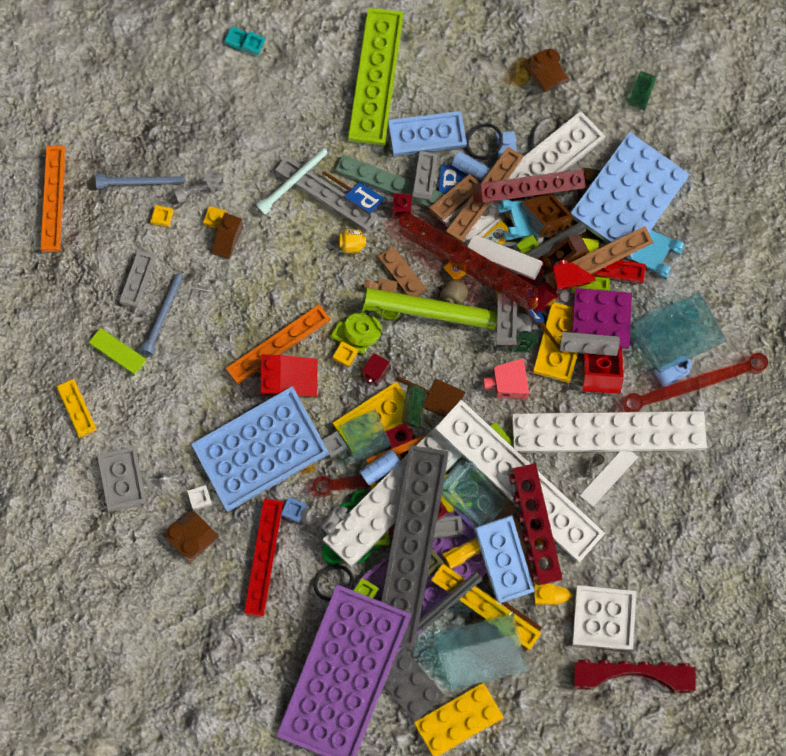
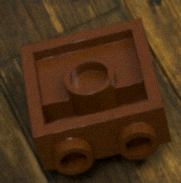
[521,193,573,237]

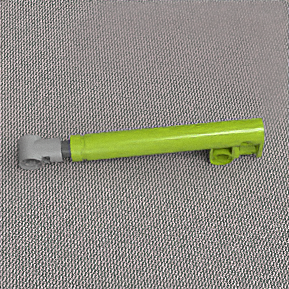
[361,287,532,338]

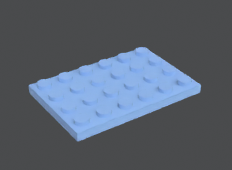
[571,132,690,259]
[192,386,330,512]

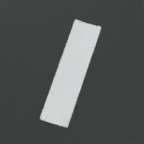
[580,451,638,506]

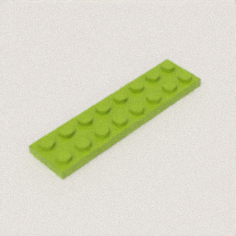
[348,7,404,146]

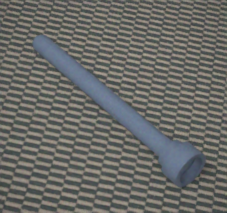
[96,174,186,189]
[139,273,183,356]

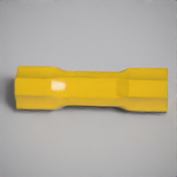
[442,538,481,570]

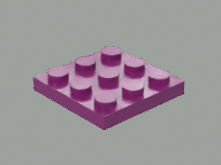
[572,288,632,349]

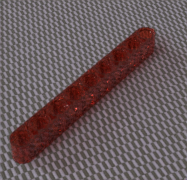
[399,213,539,310]

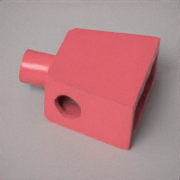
[483,359,529,399]

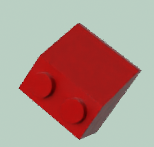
[551,260,596,291]

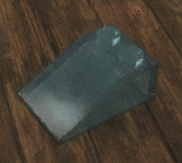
[442,461,508,526]

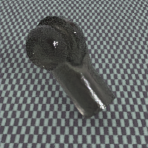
[580,453,605,478]

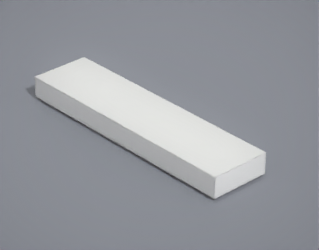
[466,234,543,280]

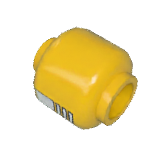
[338,229,366,253]

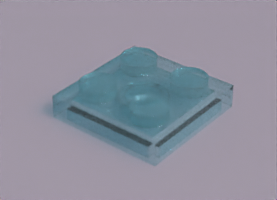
[340,409,391,461]

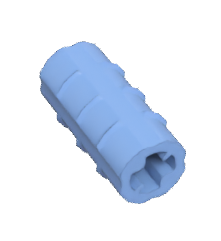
[452,151,491,183]
[360,449,401,485]

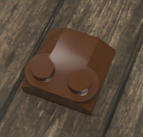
[522,48,570,93]
[163,509,219,564]

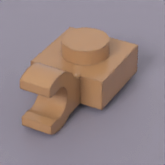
[363,278,397,293]

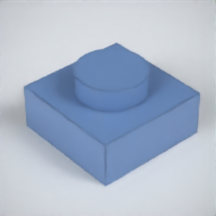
[281,497,307,523]

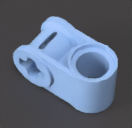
[653,356,692,388]

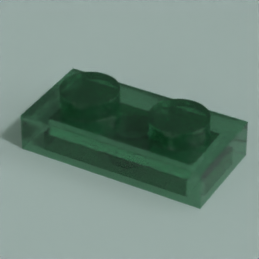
[628,71,657,111]
[510,331,538,353]
[401,385,426,428]

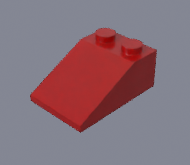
[582,348,624,394]
[259,354,318,397]

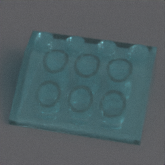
[630,292,727,373]
[434,612,529,690]

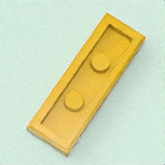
[56,378,97,438]

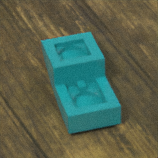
[224,26,266,55]

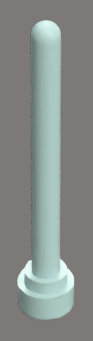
[256,148,328,215]

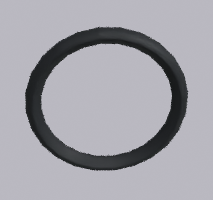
[466,123,503,160]
[313,565,354,601]

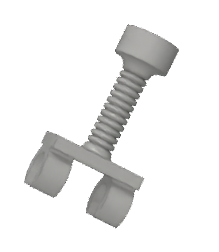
[174,170,226,203]
[301,506,351,536]

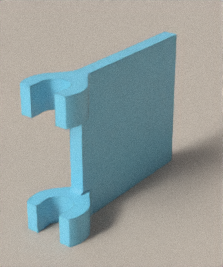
[496,199,546,240]
[625,230,684,279]

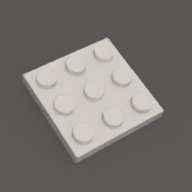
[572,585,636,651]

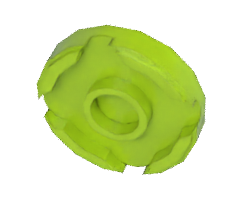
[343,312,382,346]

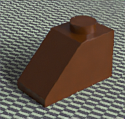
[212,212,243,260]
[542,236,589,273]

